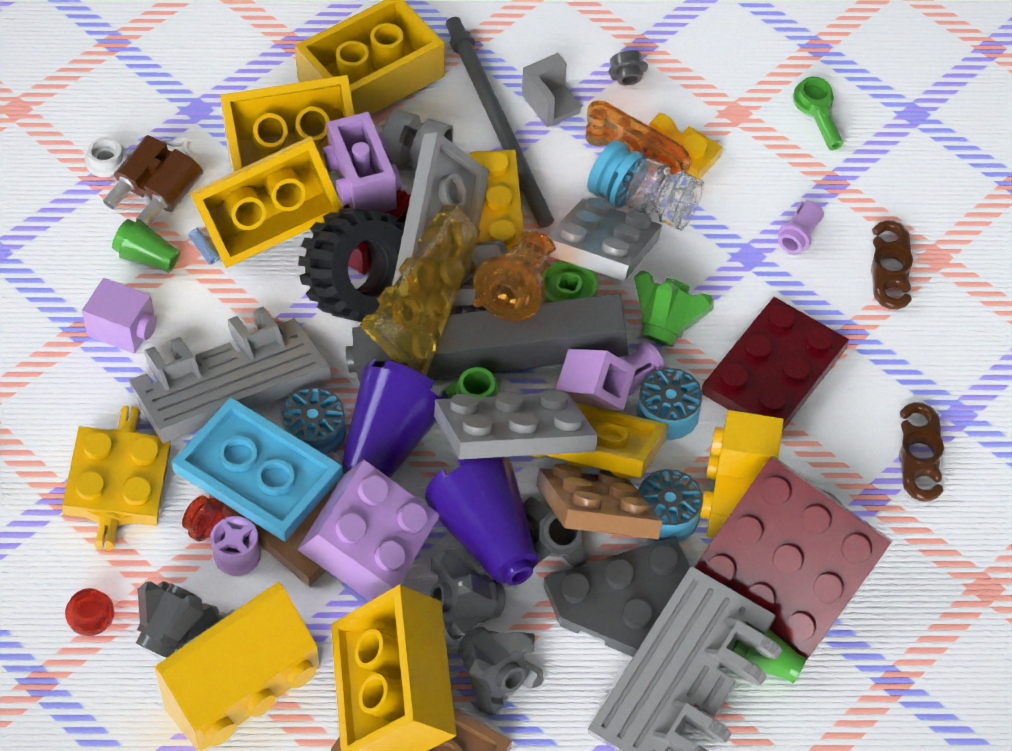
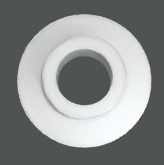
[85,137,127,177]

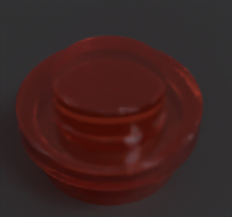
[182,495,225,542]
[65,588,115,636]

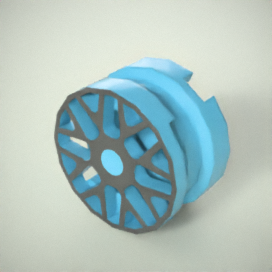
[587,140,649,208]
[637,367,703,440]
[280,387,346,455]
[638,469,703,542]

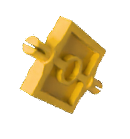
[62,405,171,551]

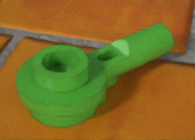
[792,76,844,151]

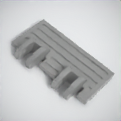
[129,306,332,443]
[588,566,783,751]

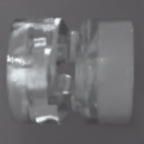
[626,157,704,231]

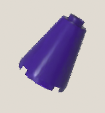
[341,359,449,479]
[424,457,538,586]

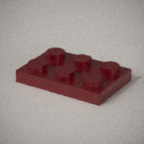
[702,296,849,432]

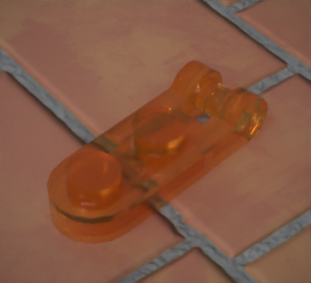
[585,100,692,182]

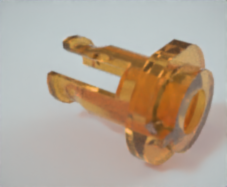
[472,230,556,321]

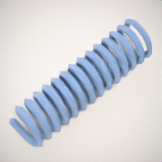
[188,227,218,264]

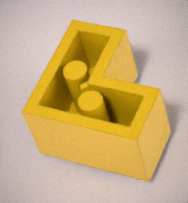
[700,410,784,538]

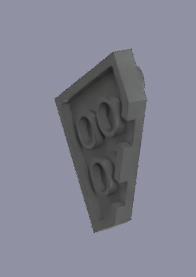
[543,536,723,668]

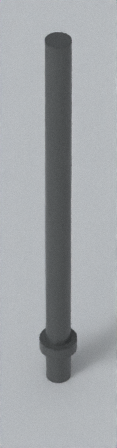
[445,16,554,228]

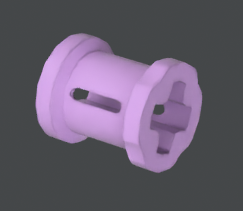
[622,341,665,396]

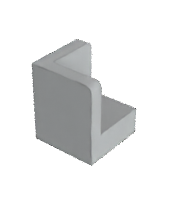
[522,53,581,127]

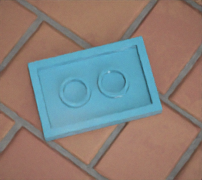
[171,397,343,542]

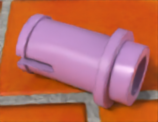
[778,200,824,254]

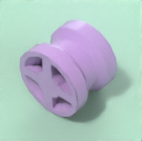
[210,516,261,576]

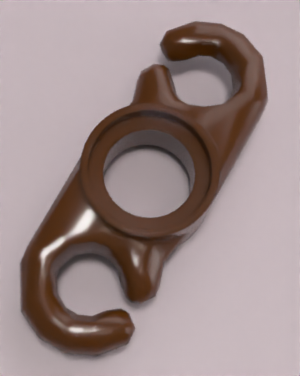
[871,220,913,310]
[899,402,944,502]

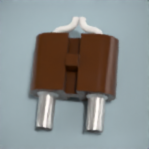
[102,135,203,227]

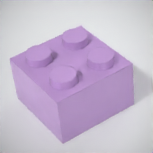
[297,460,439,601]

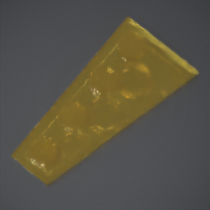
[359,204,481,376]

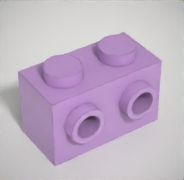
[322,112,402,213]

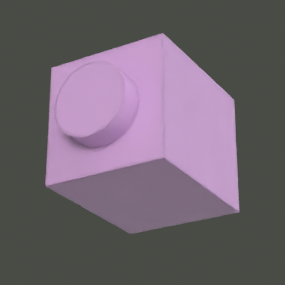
[82,277,157,354]
[555,349,636,410]

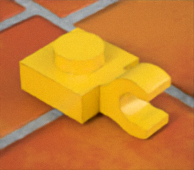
[647,113,723,182]

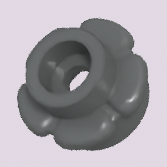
[608,50,648,86]

